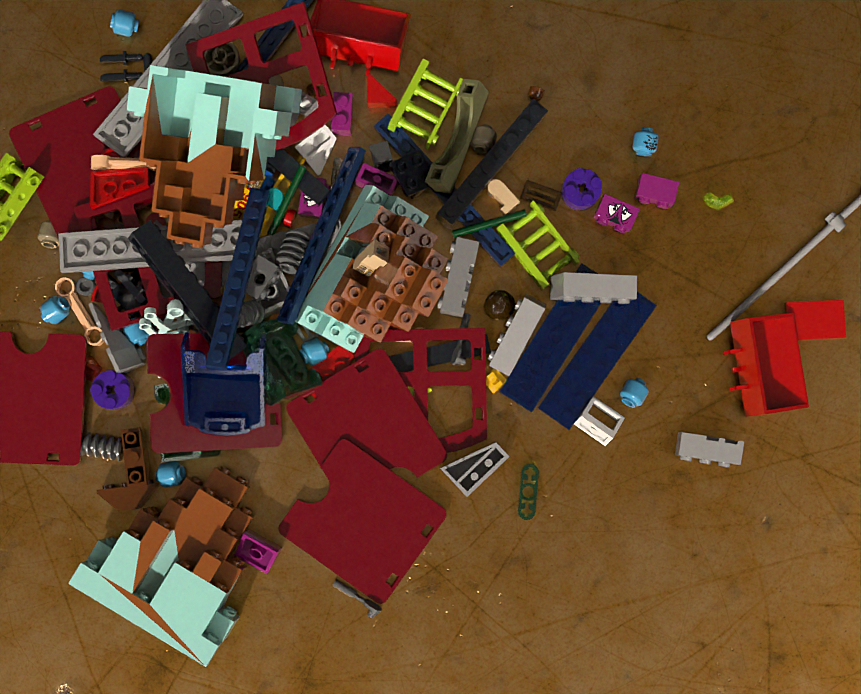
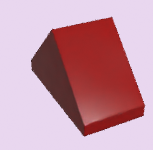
[367,74,397,108]

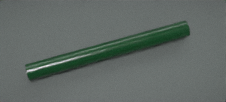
[267,164,307,236]
[452,209,527,238]

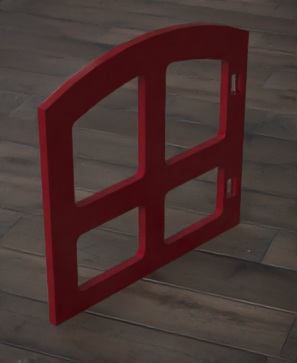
[185,2,337,151]
[73,182,222,331]
[355,328,487,453]

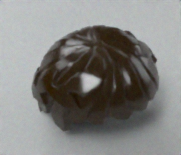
[484,290,516,320]

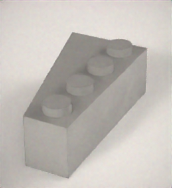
[437,237,479,318]
[550,272,637,304]
[488,294,546,376]

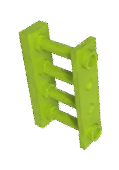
[388,58,463,149]
[0,153,44,241]
[496,200,580,291]

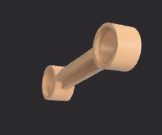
[91,155,157,172]
[55,277,105,346]

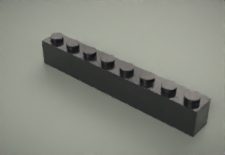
[435,99,548,230]
[128,220,247,360]

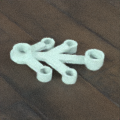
[139,299,193,335]

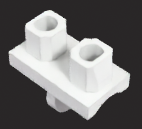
[299,92,319,117]

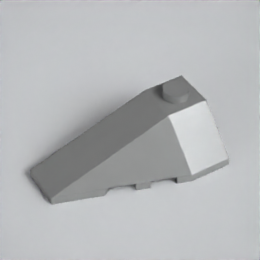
[89,302,146,374]

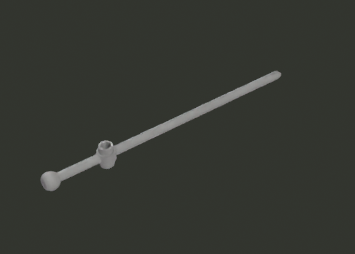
[707,194,861,340]

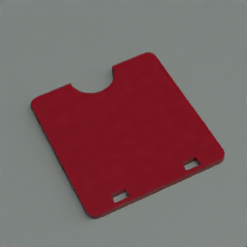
[9,86,156,238]
[0,332,87,466]
[146,332,282,453]
[286,348,447,480]
[278,439,447,604]

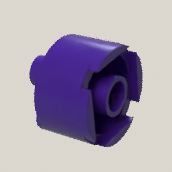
[561,168,602,210]
[90,370,135,409]

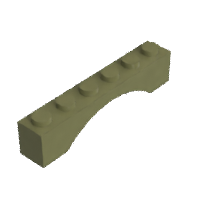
[425,79,489,194]

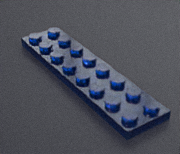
[499,263,601,412]
[538,292,657,430]

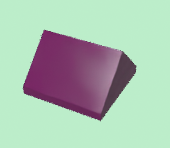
[234,529,282,574]

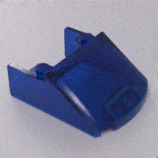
[181,332,267,436]

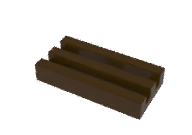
[520,180,562,211]

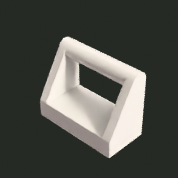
[574,396,625,446]

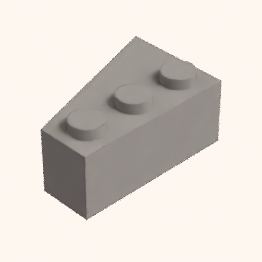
[675,432,744,467]
[440,442,510,497]

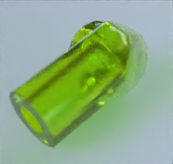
[704,193,733,210]

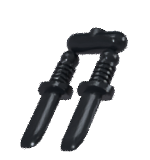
[100,51,152,83]

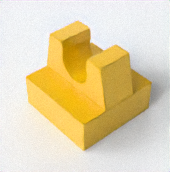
[486,368,507,394]

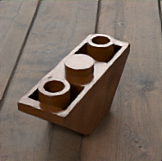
[121,427,150,488]
[97,480,159,511]

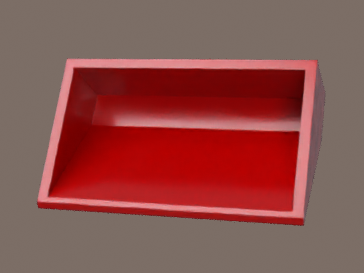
[306,0,411,76]
[723,313,809,417]

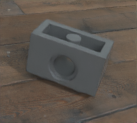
[246,255,281,302]

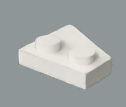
[295,125,337,176]

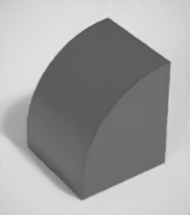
[369,141,393,172]

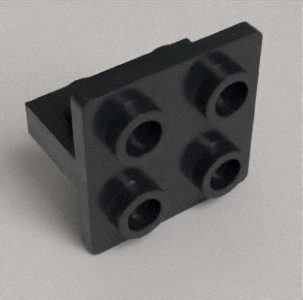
[389,150,430,199]
[112,269,148,317]

